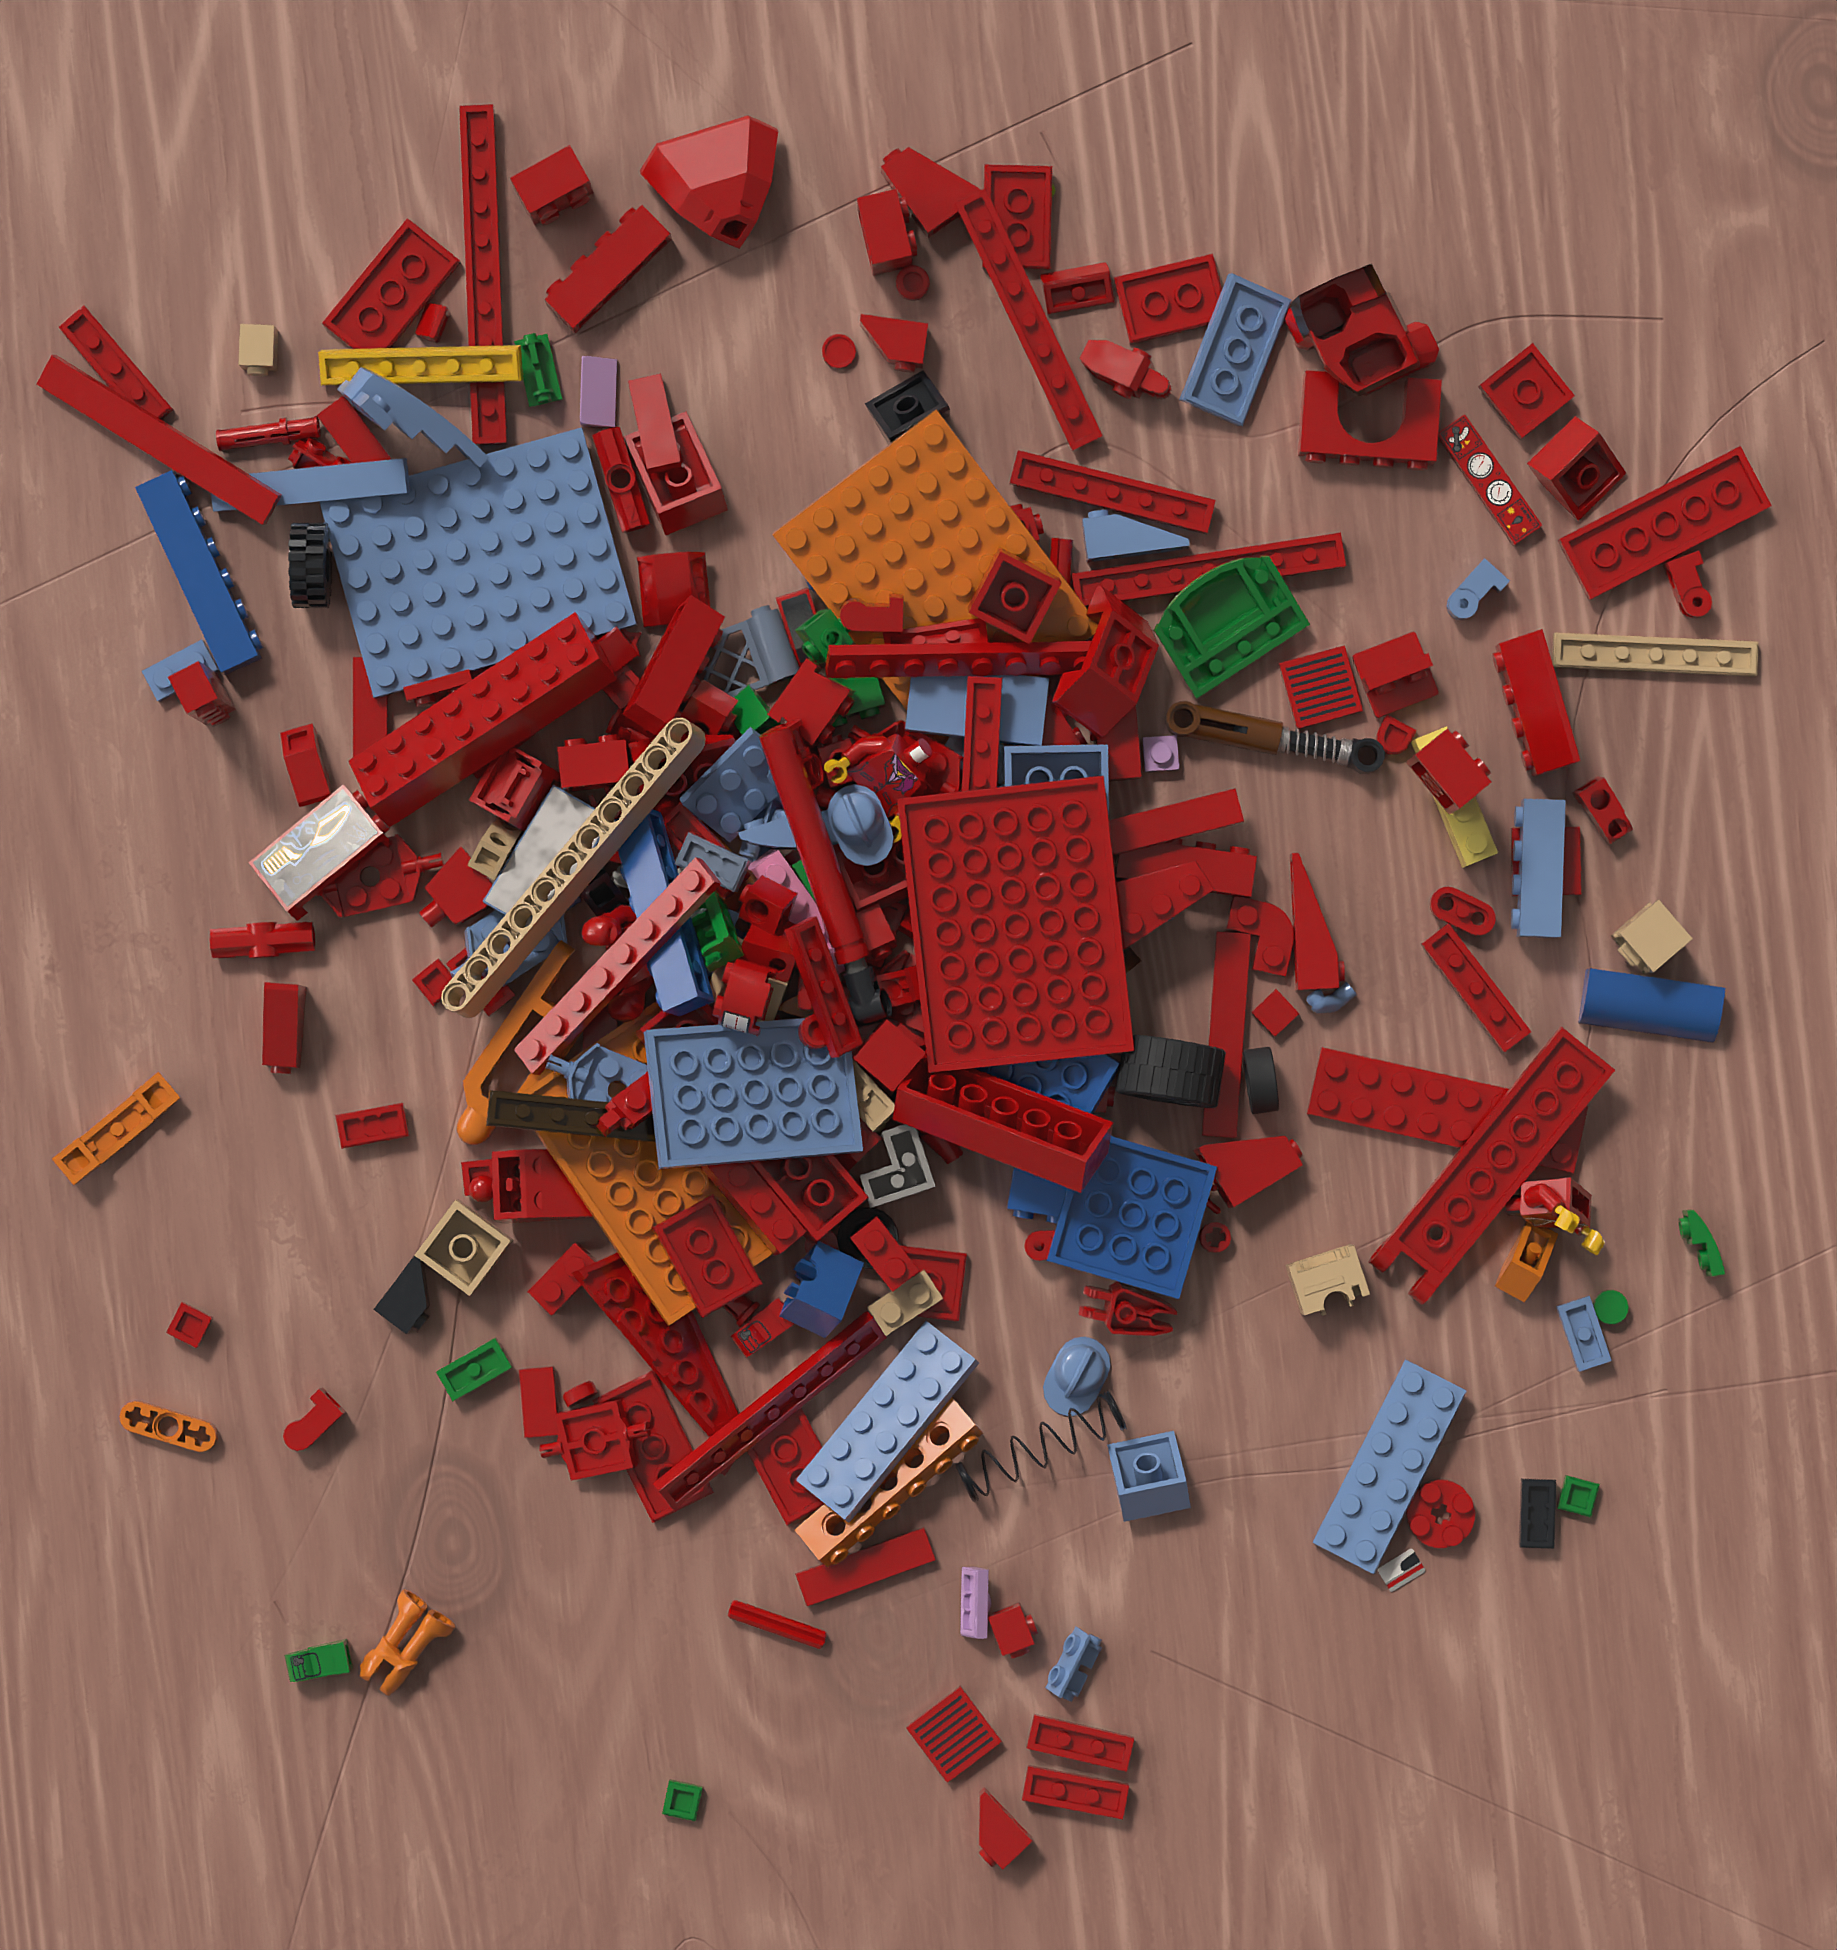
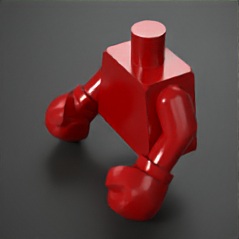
[582,905,654,1022]

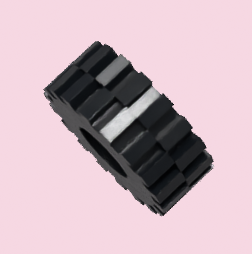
[288,523,332,608]

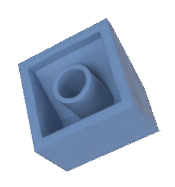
[1107,1431,1191,1522]

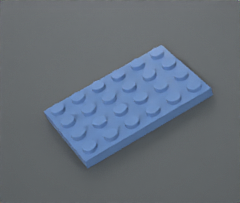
[644,1018,863,1169]

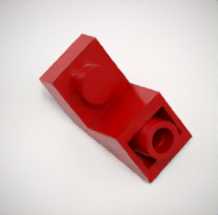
[280,723,332,807]

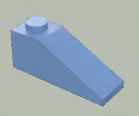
[1081,510,1190,563]

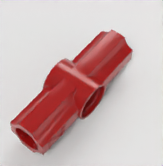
[592,426,651,533]
[209,921,316,959]

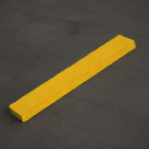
[318,345,523,386]

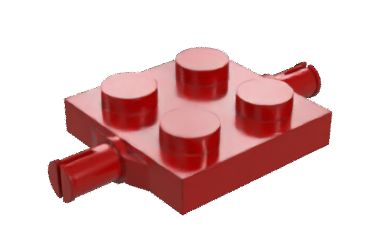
[539,1399,651,1481]

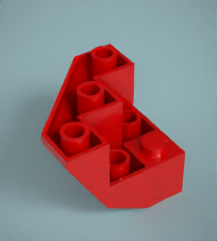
[640,115,778,249]

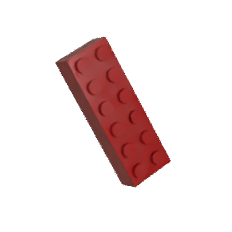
[893,1050,1113,1193]

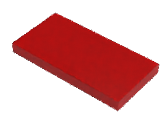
[322,218,461,349]
[592,1370,714,1523]

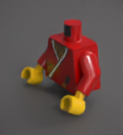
[1506,1178,1605,1255]

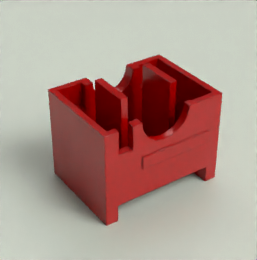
[469,747,561,832]
[852,1019,926,1092]

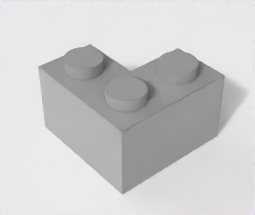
[860,1124,936,1208]

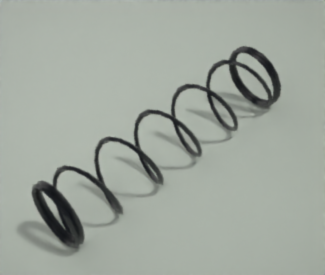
[955,1390,1127,1502]

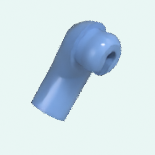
[1306,982,1357,1014]

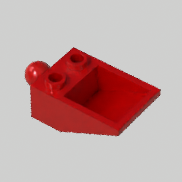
[469,1149,594,1224]

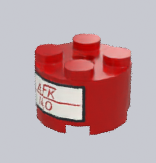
[712,958,777,1036]

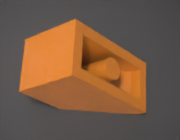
[1495,1221,1558,1303]

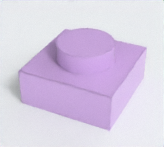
[1142,735,1179,772]

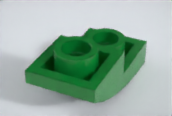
[1678,1209,1725,1276]

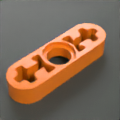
[119,1401,218,1452]

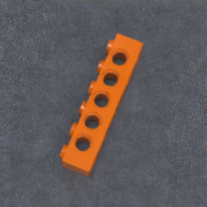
[795,1397,983,1567]

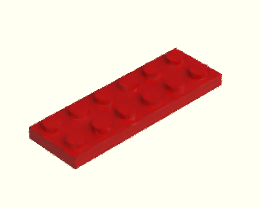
[1558,446,1772,600]

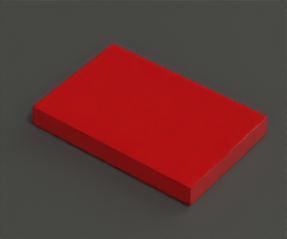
[982,164,1053,270]
[1114,254,1222,345]
[652,1194,763,1318]
[747,1407,824,1525]

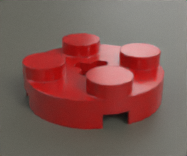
[1406,1479,1475,1548]

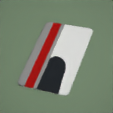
[1378,1549,1425,1592]

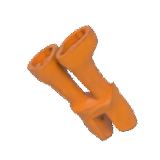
[359,1589,455,1696]

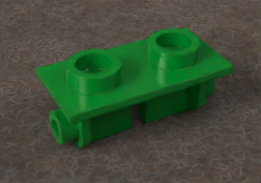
[514,333,563,407]

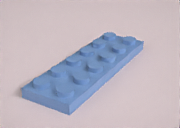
[796,1321,979,1523]
[1313,1359,1467,1574]

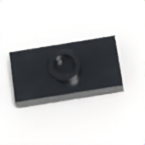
[1519,1478,1556,1549]

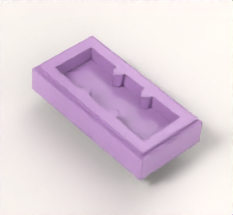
[960,1567,991,1639]

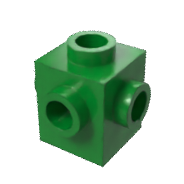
[795,609,854,663]

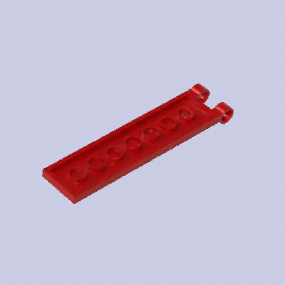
[1368,1026,1615,1305]

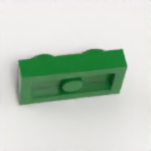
[436,1338,513,1402]

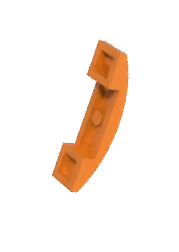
[52,1072,180,1185]

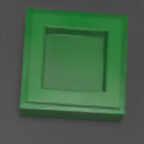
[1557,1475,1600,1517]
[662,1779,703,1821]

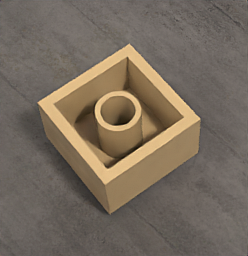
[415,1199,513,1296]

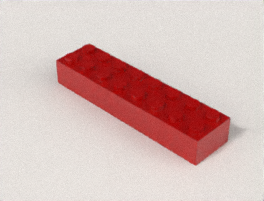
[348,612,617,828]
[635,1004,868,1244]

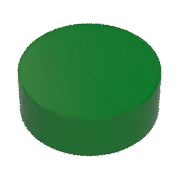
[1593,1290,1629,1324]

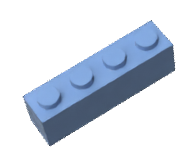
[1511,799,1566,938]

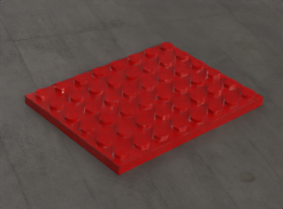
[897,775,1134,1073]

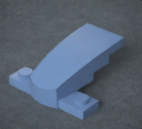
[337,367,489,467]

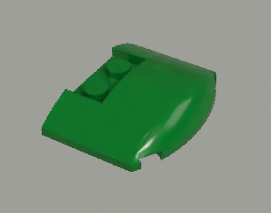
[1154,556,1310,699]

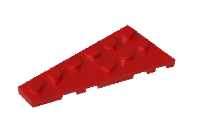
[1116,860,1214,949]
[572,1252,738,1436]

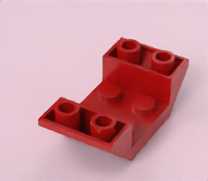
[1052,585,1159,738]

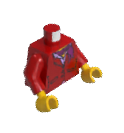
[824,734,933,843]

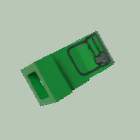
[284,1639,353,1682]

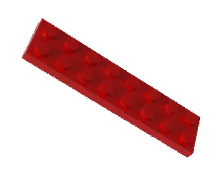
[1306,1047,1589,1173]

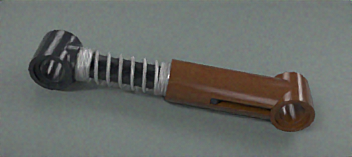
[1165,701,1385,774]

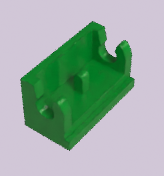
[692,891,744,973]

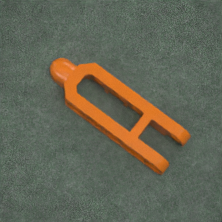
[457,940,586,1145]

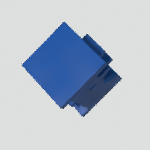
[779,1241,864,1338]

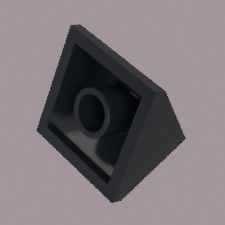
[865,370,950,445]

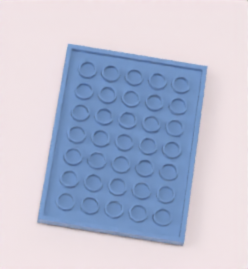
[319,427,637,699]

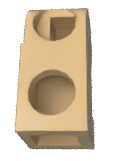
[468,817,522,880]

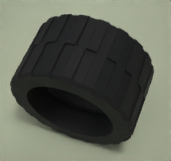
[1116,1035,1226,1108]

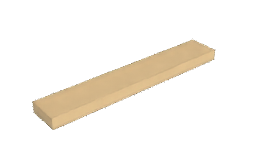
[1552,633,1759,677]

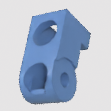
[1446,558,1510,620]

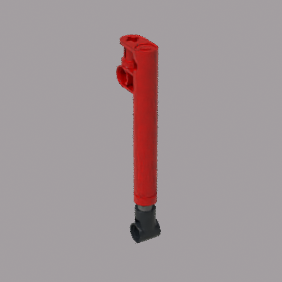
[759,719,892,1026]

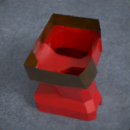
[1284,264,1440,396]

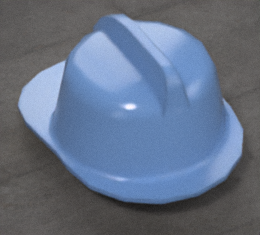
[827,785,894,866]
[1043,1337,1110,1416]

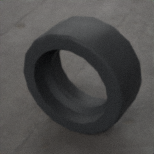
[1243,1047,1279,1114]

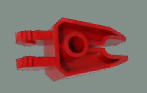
[1080,340,1172,400]
[1078,1281,1177,1336]

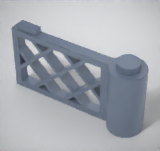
[651,605,799,712]

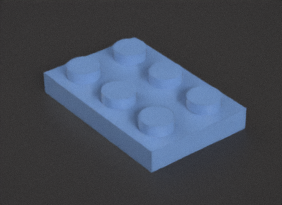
[680,727,778,842]

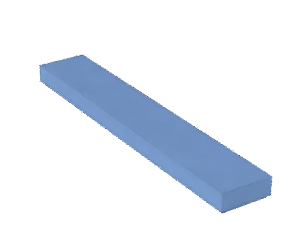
[211,458,411,512]

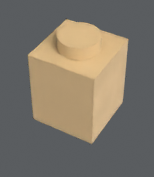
[238,324,278,376]

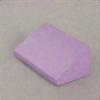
[580,356,617,428]

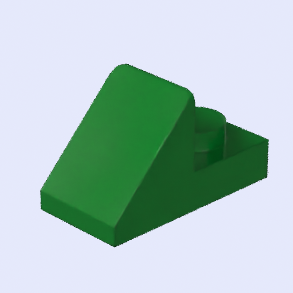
[732,684,783,735]

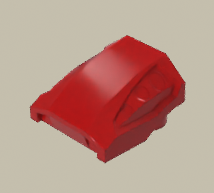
[637,551,710,628]

